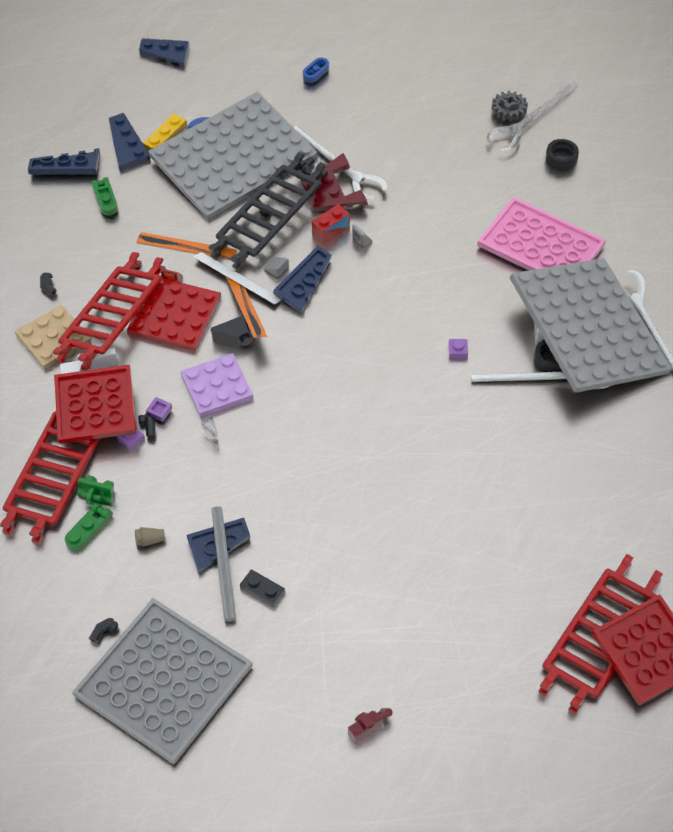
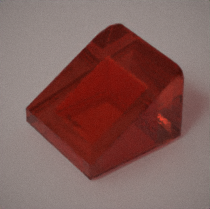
[160,268,183,282]

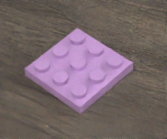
[181,353,254,418]

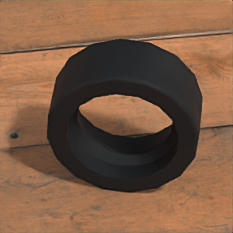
[545,139,579,171]
[534,340,563,372]

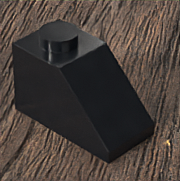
[211,315,255,348]

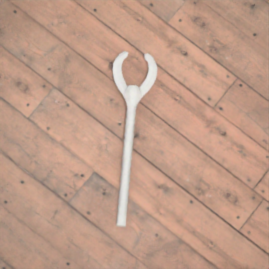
[294,126,387,199]
[627,270,673,371]
[471,372,609,389]

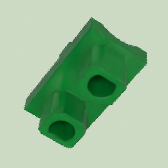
[78,475,114,505]

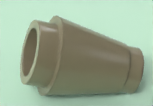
[135,527,165,547]

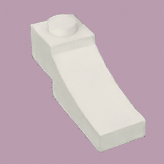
[60,348,118,374]

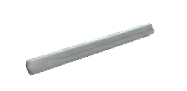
[211,506,236,622]

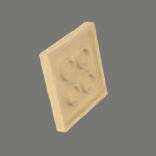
[15,304,92,370]

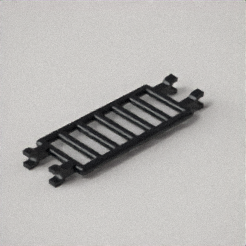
[208,152,328,270]

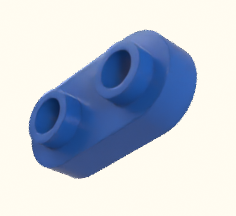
[303,58,329,83]

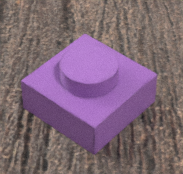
[448,339,468,358]
[146,397,173,422]
[117,428,145,450]

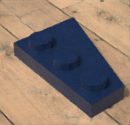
[139,38,189,68]
[186,517,250,574]

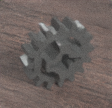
[491,91,528,122]

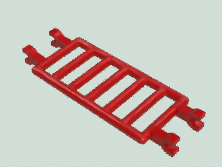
[53,252,166,370]
[0,411,100,544]
[539,553,663,714]

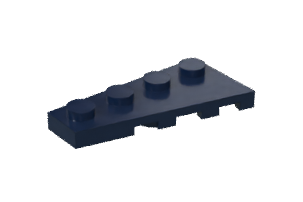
[109,112,151,171]
[28,148,100,175]
[273,246,332,314]

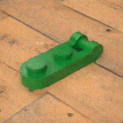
[91,177,118,215]
[65,501,113,551]

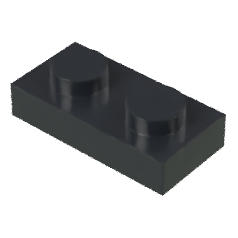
[240,569,285,607]

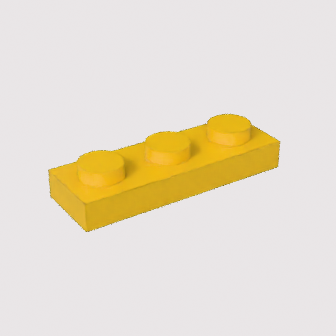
[143,113,187,150]

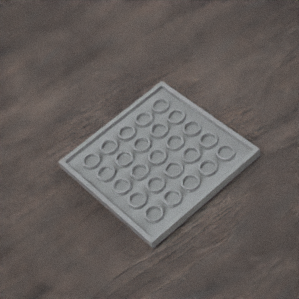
[72,598,253,765]

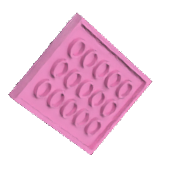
[477,197,606,270]

